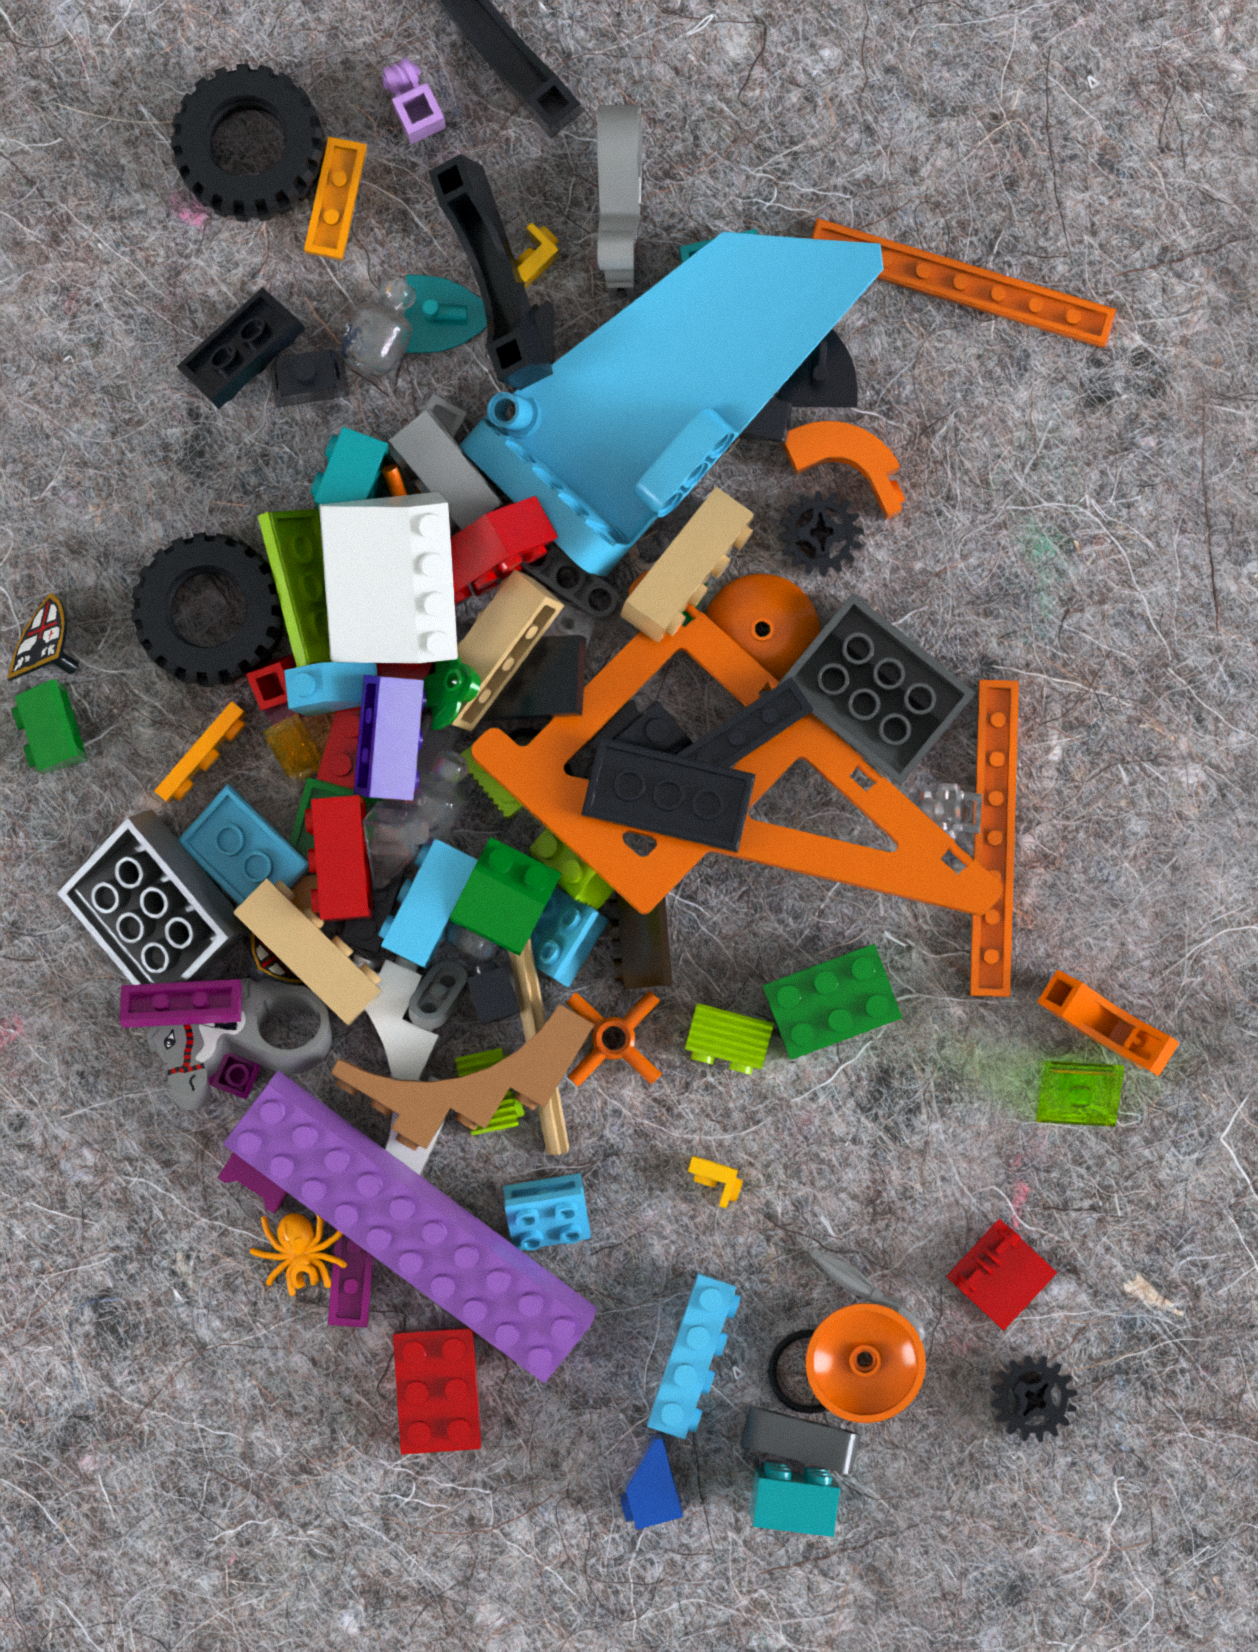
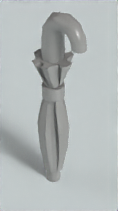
[810,1247,926,1342]

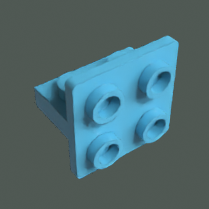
[530,888,609,988]
[503,1173,591,1251]

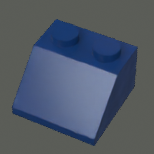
[620,1432,683,1530]

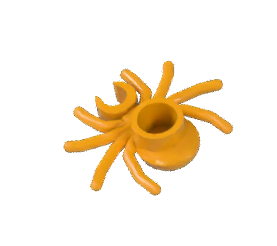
[250,1213,347,1296]

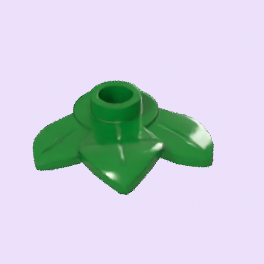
[422,656,481,730]

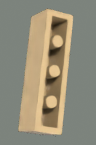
[620,487,754,643]
[451,569,565,732]
[233,878,383,1025]

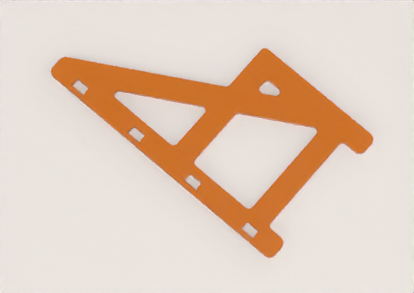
[471,570,1003,916]

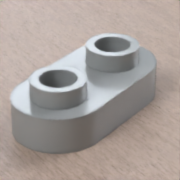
[409,961,468,1029]

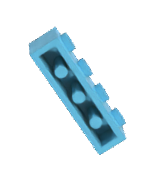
[647,1272,741,1440]

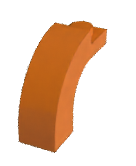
[781,421,905,520]
[1036,969,1179,1077]

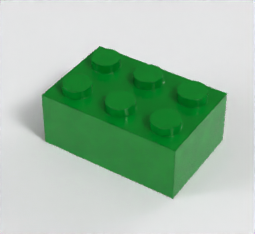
[761,943,902,1060]

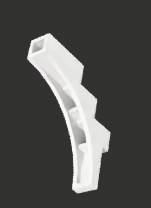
[352,954,448,1175]

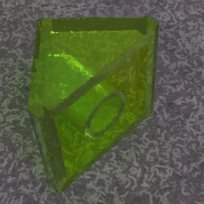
[1036,1061,1125,1127]

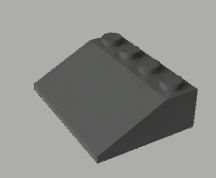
[777,593,976,786]
[57,809,250,985]

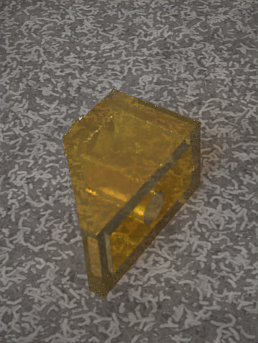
[262,713,323,782]

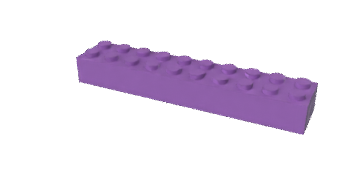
[223,1070,597,1383]

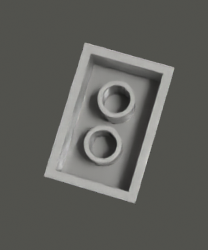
[389,408,504,531]

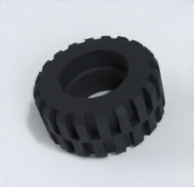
[171,63,325,222]
[131,532,285,687]

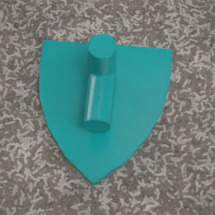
[403,275,487,354]

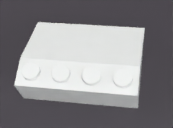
[319,492,458,663]

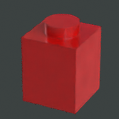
[246,653,297,711]

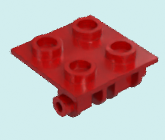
[945,1218,1057,1331]

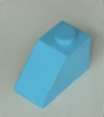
[284,662,378,717]

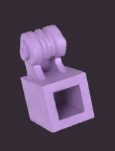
[382,57,446,144]

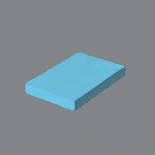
[178,784,309,905]

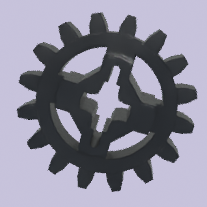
[778,491,864,578]
[990,1354,1078,1442]

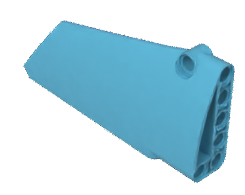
[460,231,884,577]

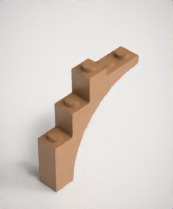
[331,1004,595,1151]

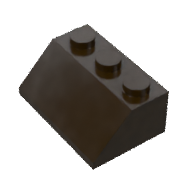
[609,891,672,990]

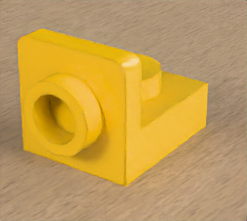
[515,222,559,289]
[687,1155,743,1208]

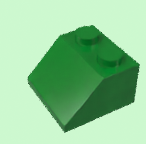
[12,679,88,775]
[449,837,562,956]

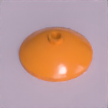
[705,574,820,692]
[806,1303,926,1423]

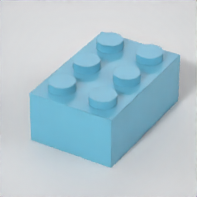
[378,839,478,969]

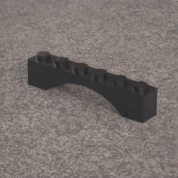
[435,0,581,139]
[428,154,553,390]

